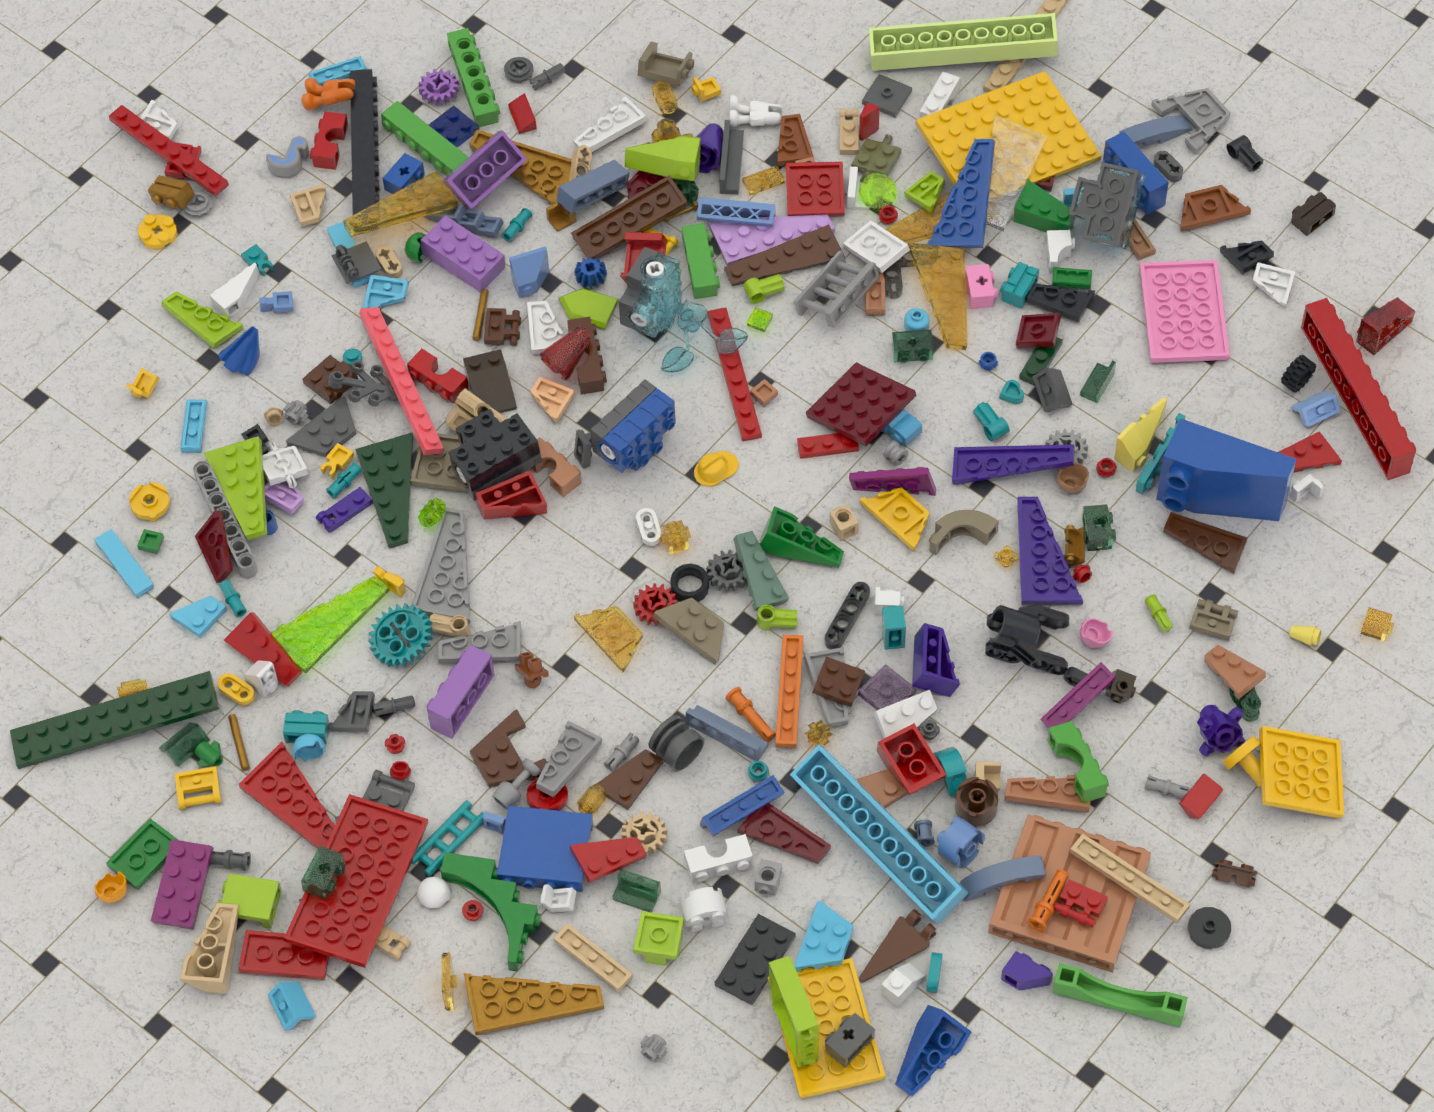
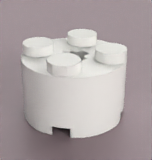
[680,887,728,932]

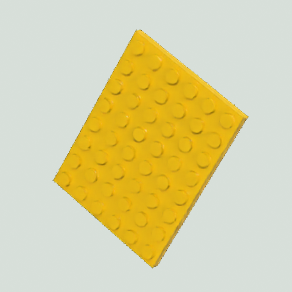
[915,71,1102,204]

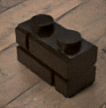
[1291,192,1336,236]

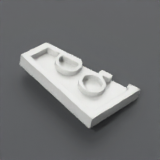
[527,301,571,354]

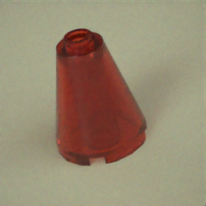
[538,327,591,381]

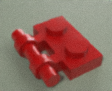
[1054,879,1108,928]

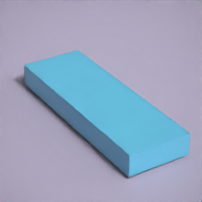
[308,56,367,86]
[180,399,207,453]

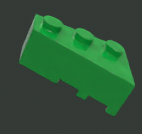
[1013,180,1075,233]

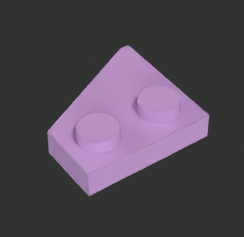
[264,481,304,515]

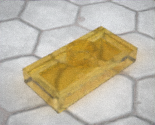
[742,165,785,195]

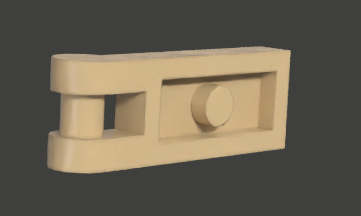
[840,108,859,155]
[375,925,411,960]

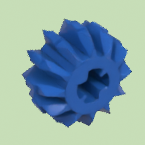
[574,256,607,290]

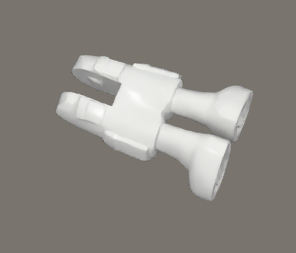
[730,95,782,127]

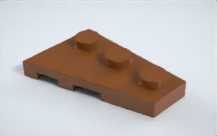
[777,114,814,166]

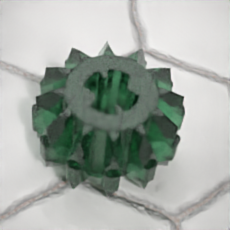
[673,179,699,209]

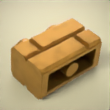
[148,175,195,209]

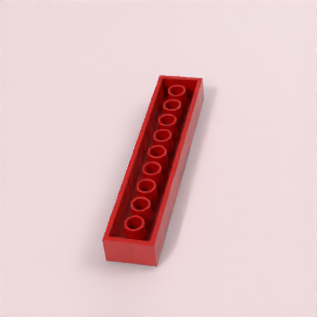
[1301,298,1416,480]

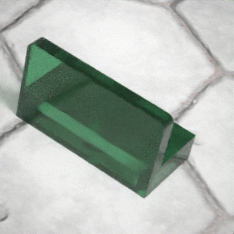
[1080,360,1116,403]
[159,722,210,767]
[612,869,661,912]

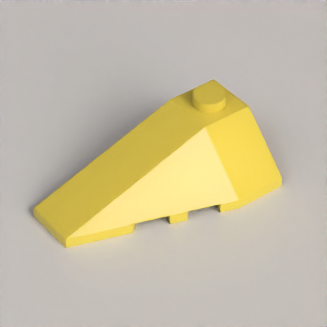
[1114,398,1167,472]

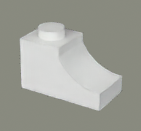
[1046,230,1075,273]

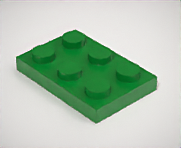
[106,818,178,890]

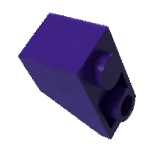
[1001,951,1053,991]

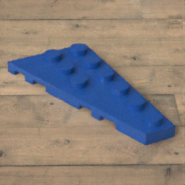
[926,139,995,249]

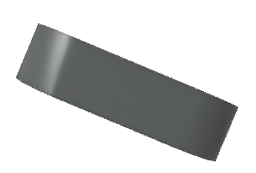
[1154,151,1183,182]

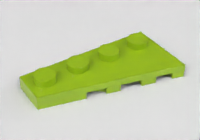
[162,291,243,349]

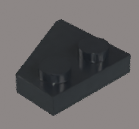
[1220,240,1274,274]

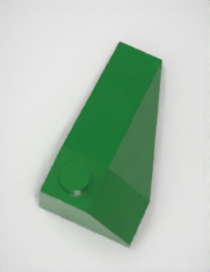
[759,506,844,568]

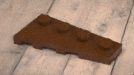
[1163,512,1248,574]

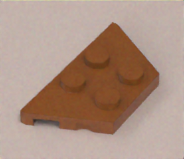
[1180,185,1251,232]

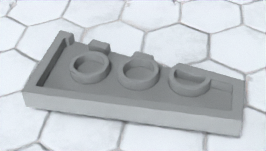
[804,647,849,728]

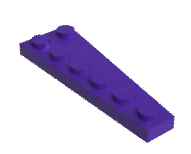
[952,444,1075,485]

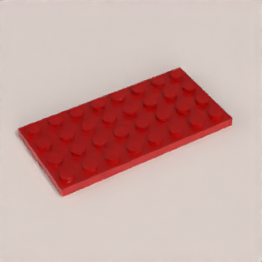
[284,794,429,968]

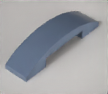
[960,856,1046,902]

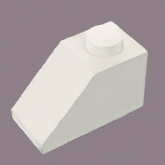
[881,963,926,1008]

